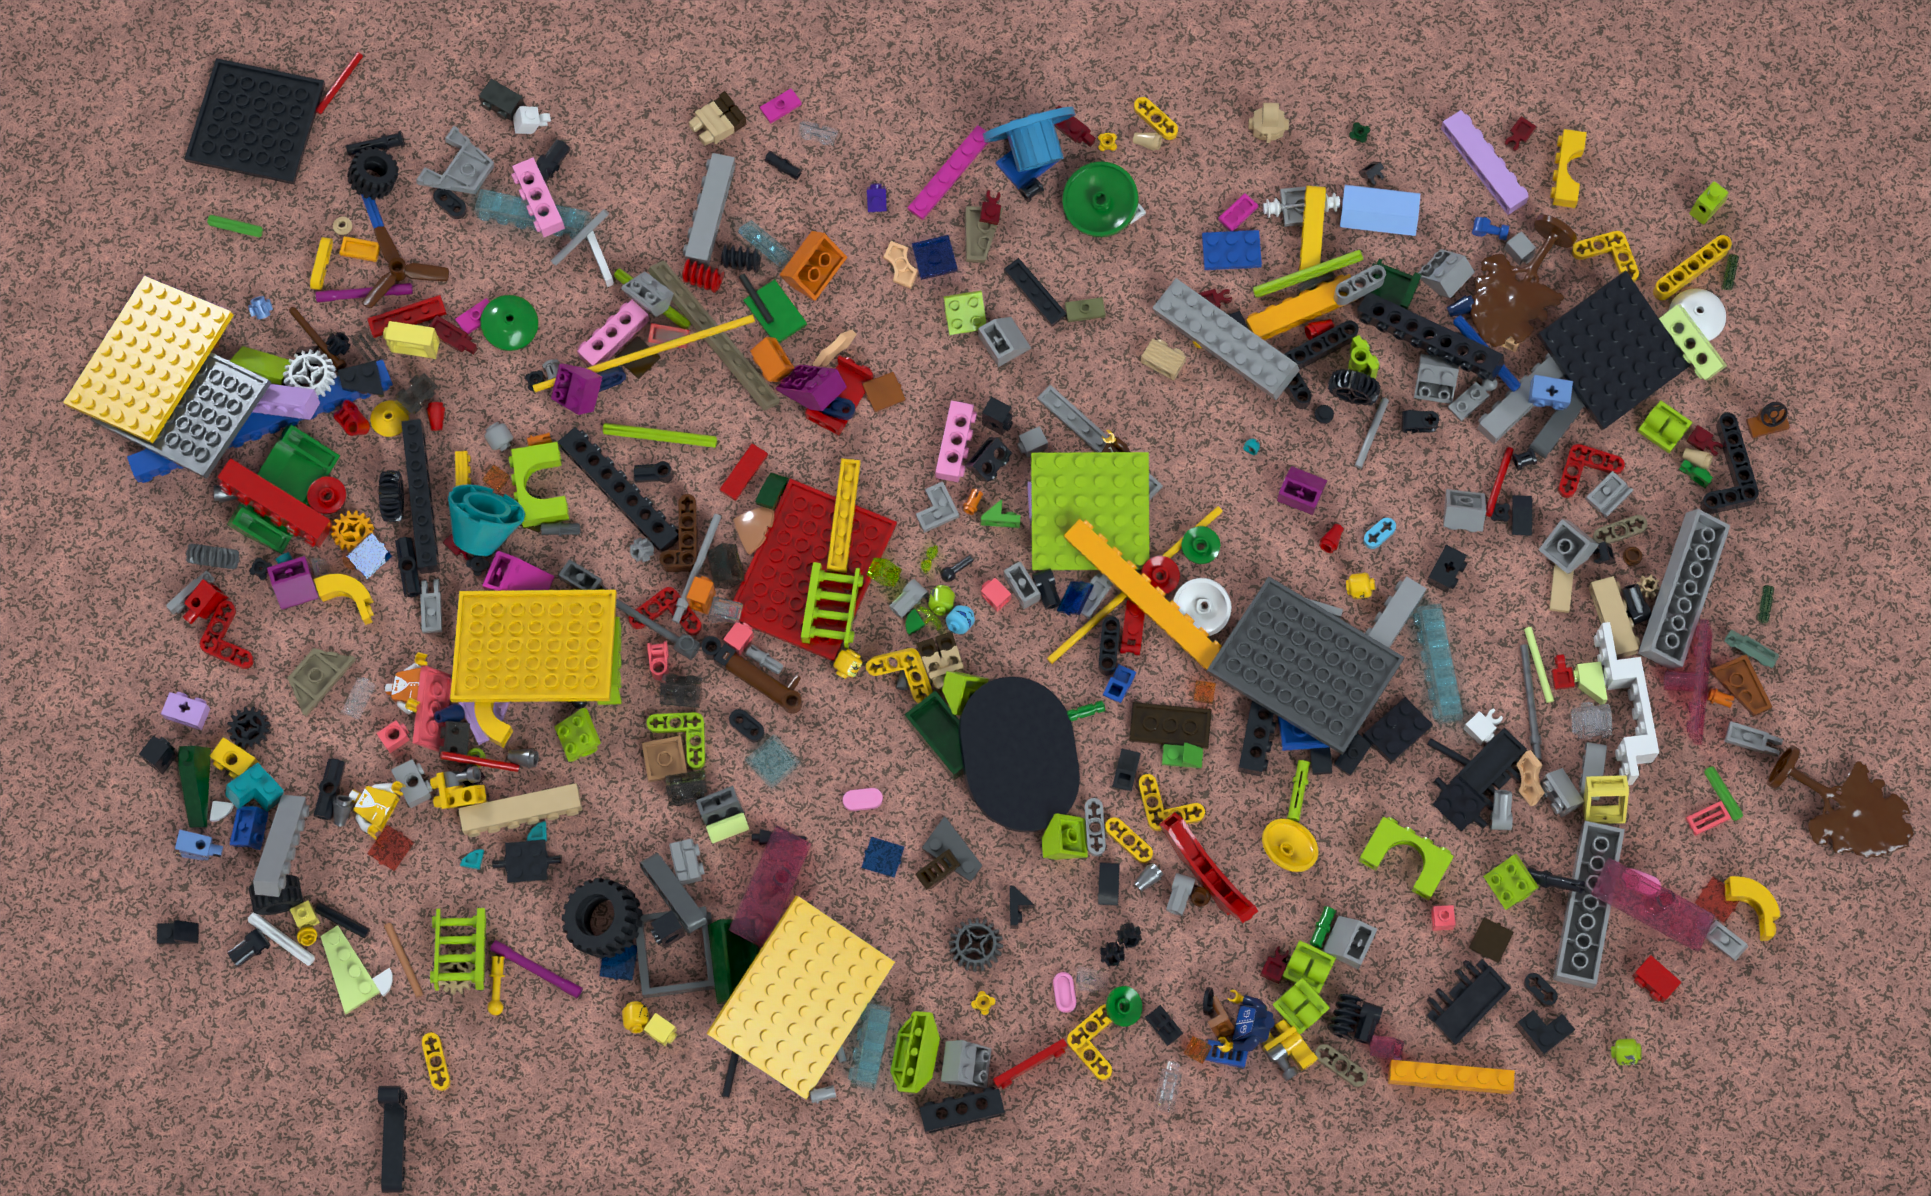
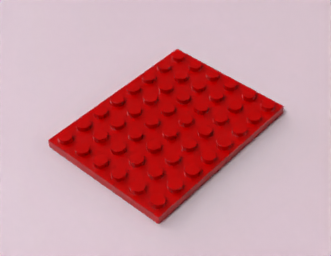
[726,479,897,662]

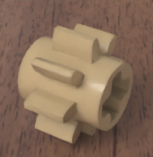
[1637,575,1660,600]

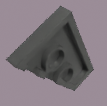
[922,816,982,882]

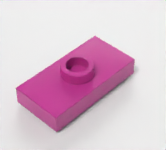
[760,88,802,124]
[1218,193,1258,231]
[455,298,489,334]

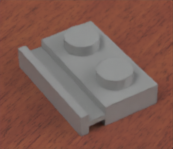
[1585,471,1633,518]

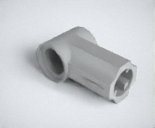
[889,579,929,619]
[1490,790,1513,830]
[1166,873,1196,916]

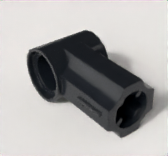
[634,461,674,483]
[1032,568,1061,610]
[1621,583,1652,626]
[227,928,271,967]
[1353,1001,1383,1045]

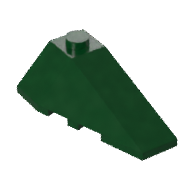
[177,746,211,828]

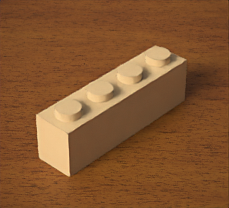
[1588,576,1640,659]

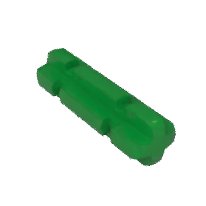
[1067,701,1105,722]

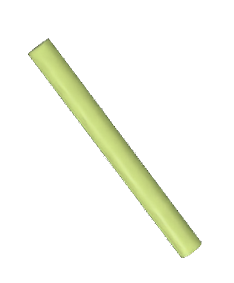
[1524,627,1554,703]

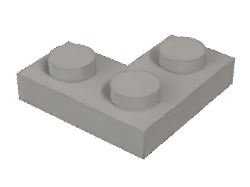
[916,481,959,533]

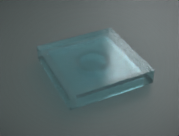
[745,734,801,790]

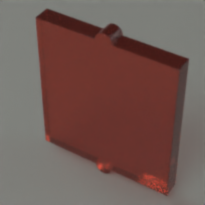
[367,825,414,871]
[1695,876,1739,923]

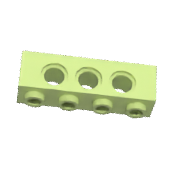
[1659,304,1727,380]

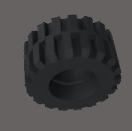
[347,147,399,200]
[248,875,304,915]

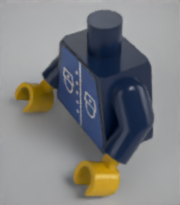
[1217,990,1275,1053]

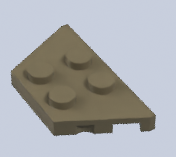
[288,648,356,717]

